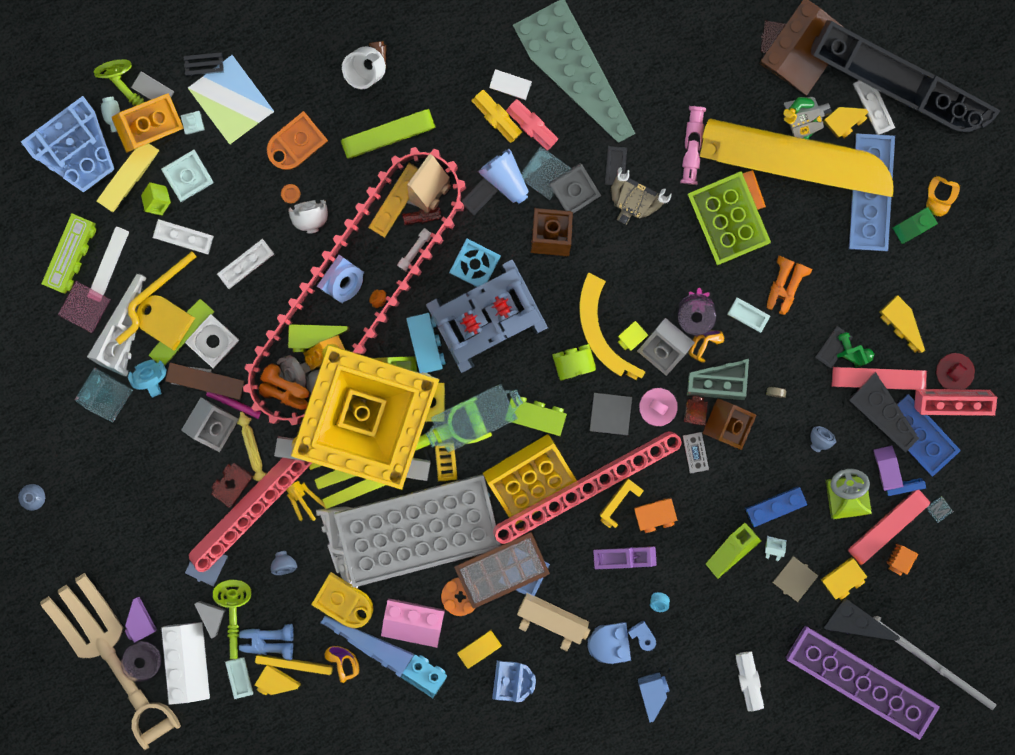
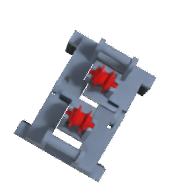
[426,259,548,373]

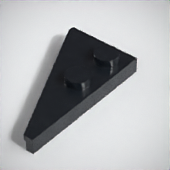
[824,598,901,641]

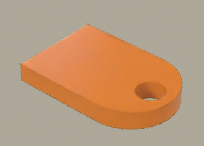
[267,111,328,170]

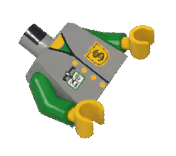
[784,97,832,139]

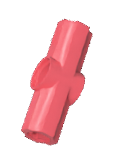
[506,99,558,151]

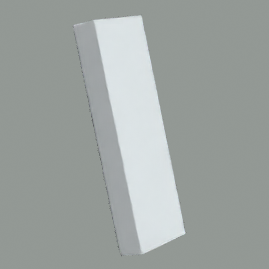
[853,81,895,135]
[153,219,214,254]
[217,239,274,289]

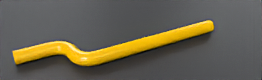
[115,251,196,345]

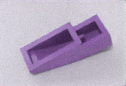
[594,546,656,569]

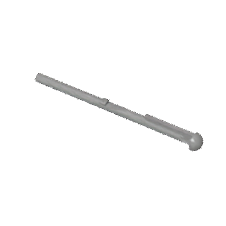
[873,616,996,710]

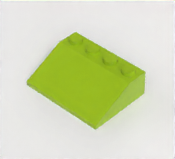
[688,171,771,265]

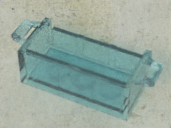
[425,384,523,453]

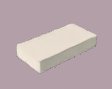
[489,69,532,100]

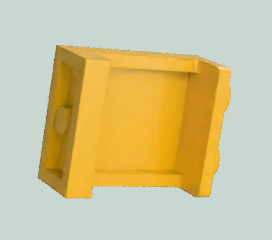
[600,478,644,528]

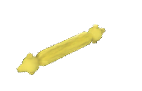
[237,412,267,482]

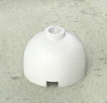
[289,200,328,233]

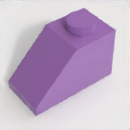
[125,597,157,643]

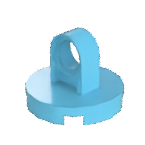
[128,360,166,397]

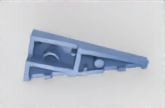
[321,616,414,677]

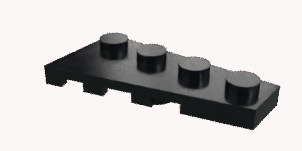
[849,372,919,452]

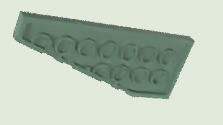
[513,0,635,143]

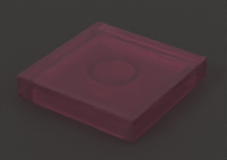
[58,281,111,333]

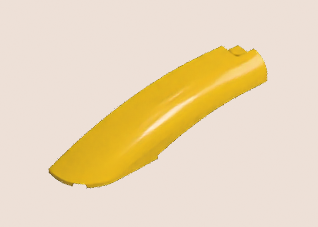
[700,119,893,197]

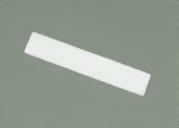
[88,227,129,302]

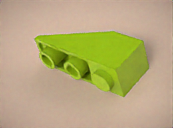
[706,523,761,578]

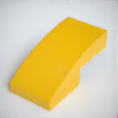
[457,630,502,669]

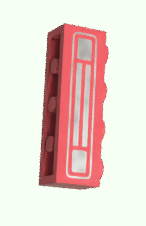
[914,389,997,415]

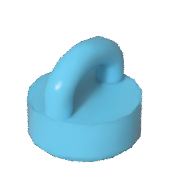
[650,592,670,612]

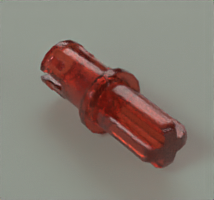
[403,208,441,226]

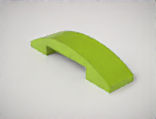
[149,299,215,366]

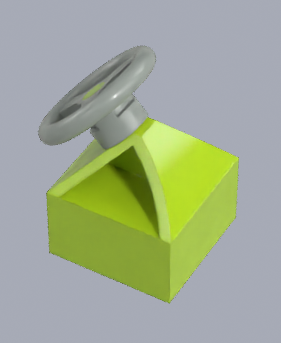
[826,469,872,519]

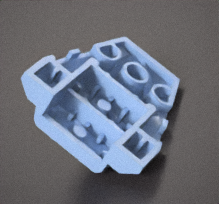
[21,96,114,192]

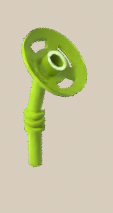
[94,59,145,106]
[213,580,251,659]

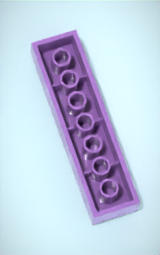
[786,626,939,740]

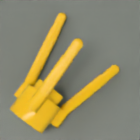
[286,481,326,521]

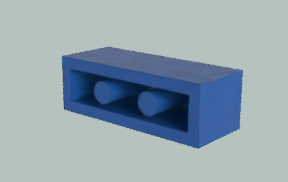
[745,486,807,527]

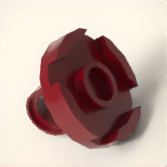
[936,353,975,390]

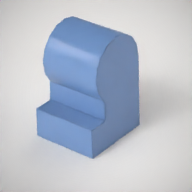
[627,620,656,651]

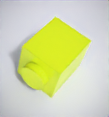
[618,321,648,351]

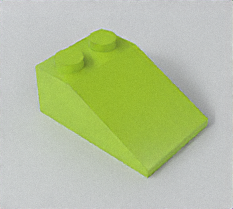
[288,325,350,352]

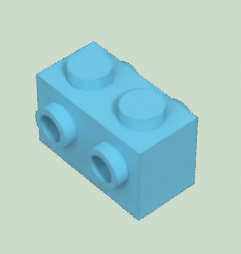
[401,655,447,698]

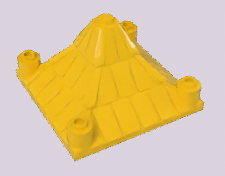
[291,344,439,489]

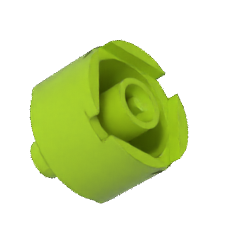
[552,344,596,380]

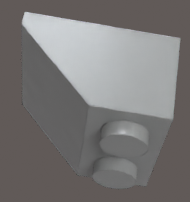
[637,318,695,376]
[182,398,239,452]

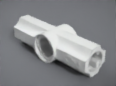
[736,651,764,711]

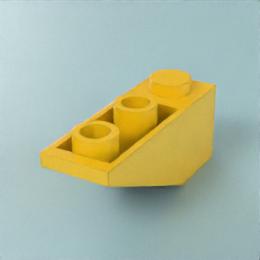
[880,295,925,353]

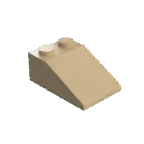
[407,154,451,213]

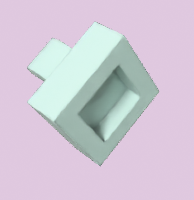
[181,111,205,135]
[765,536,786,561]

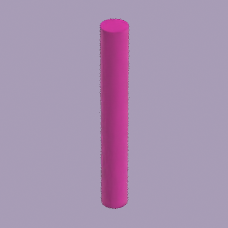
[206,392,262,419]

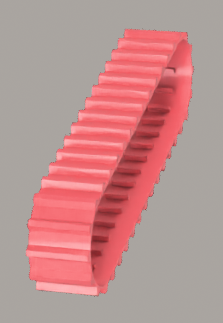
[243,147,466,425]

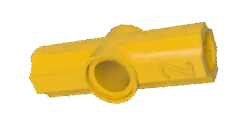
[471,90,522,143]

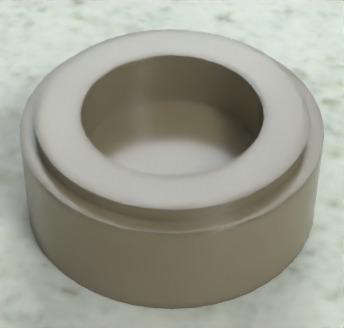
[766,387,786,398]

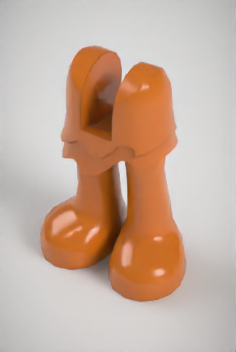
[767,256,812,315]
[259,364,310,410]

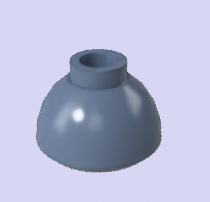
[811,426,836,452]
[18,484,45,511]
[271,551,297,575]

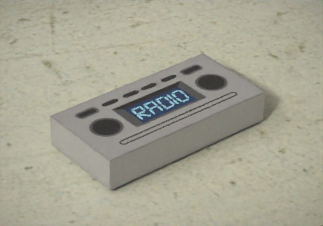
[683,432,709,473]

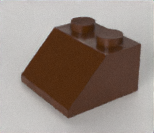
[531,208,573,256]
[703,398,757,450]

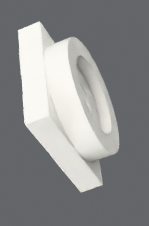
[185,314,239,368]

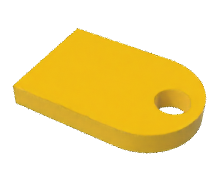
[136,295,195,351]
[311,572,373,628]

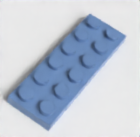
[849,134,895,251]

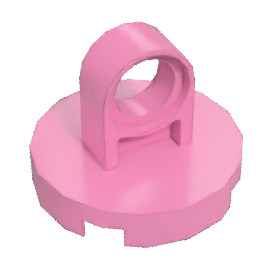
[639,388,677,426]

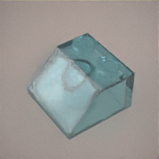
[75,367,133,422]

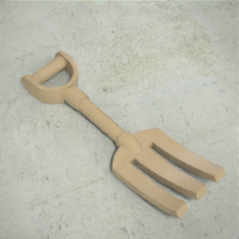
[40,573,181,750]

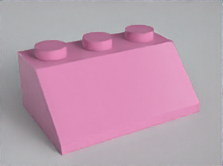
[381,599,445,648]

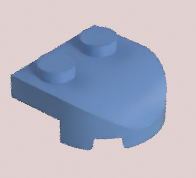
[588,622,631,664]
[492,661,536,702]

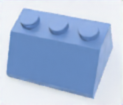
[638,673,669,722]

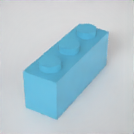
[407,313,446,373]

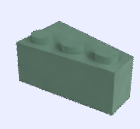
[687,359,749,400]

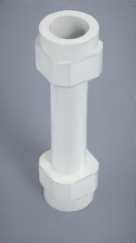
[397,228,431,271]

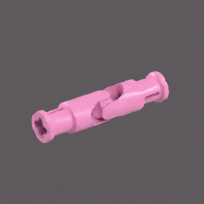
[680,106,706,185]

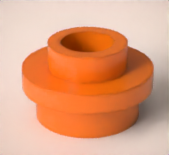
[369,289,386,308]

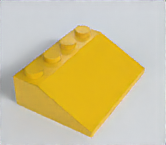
[483,434,577,525]

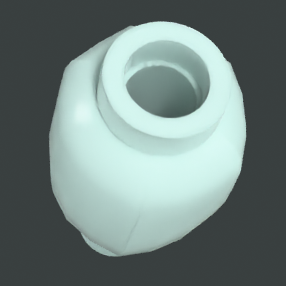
[101,97,120,132]

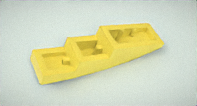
[97,144,159,212]

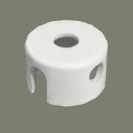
[342,46,386,89]

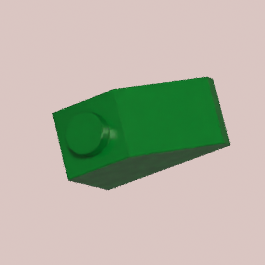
[892,207,938,244]

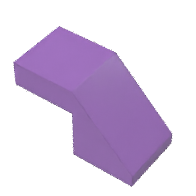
[874,446,903,491]

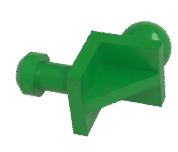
[837,332,874,368]

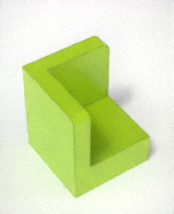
[141,182,171,215]

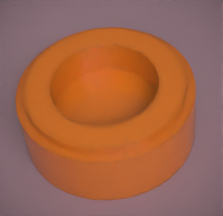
[281,184,301,204]

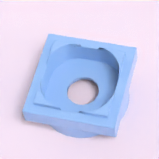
[317,255,364,304]

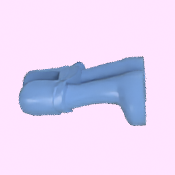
[239,624,293,660]

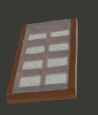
[454,532,550,609]

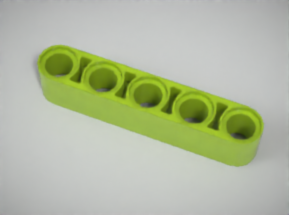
[341,109,436,159]

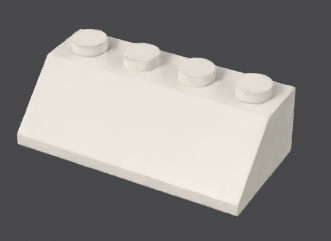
[162,622,210,704]

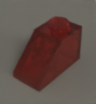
[684,396,708,425]

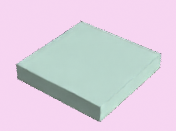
[161,150,214,202]

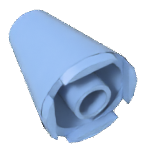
[478,149,529,204]

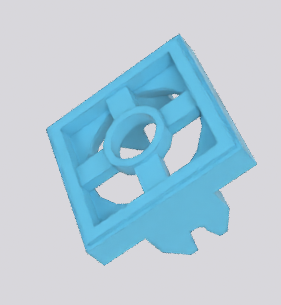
[449,238,501,287]

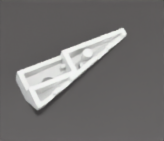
[87,274,146,376]
[316,506,358,588]

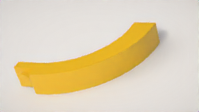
[580,273,645,380]

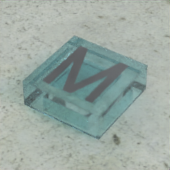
[927,496,953,523]

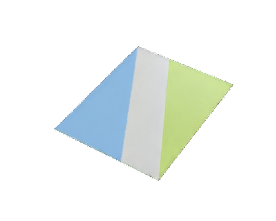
[188,55,274,144]

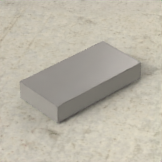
[131,72,174,100]

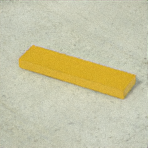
[368,163,419,238]
[255,654,333,675]

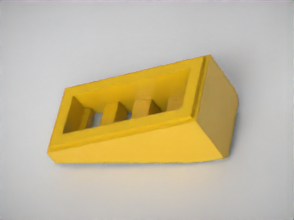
[435,439,457,481]

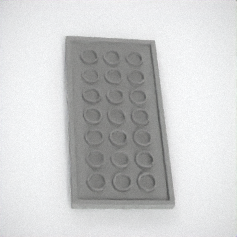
[334,474,501,588]

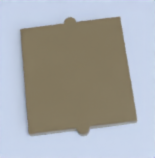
[773,556,818,602]

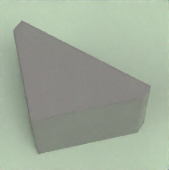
[194,601,226,639]

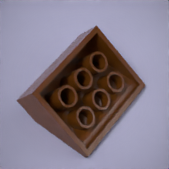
[759,0,843,96]

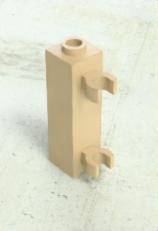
[517,593,590,651]

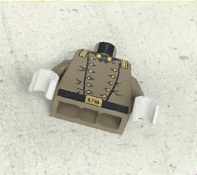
[611,167,671,225]

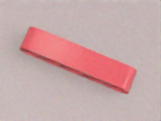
[832,367,927,390]
[848,490,931,565]

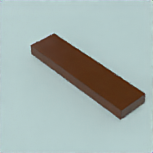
[165,363,245,400]

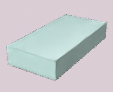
[728,298,770,333]
[225,657,253,699]

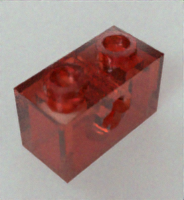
[211,463,254,507]

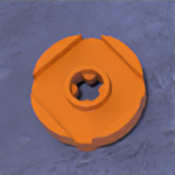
[441,577,480,616]

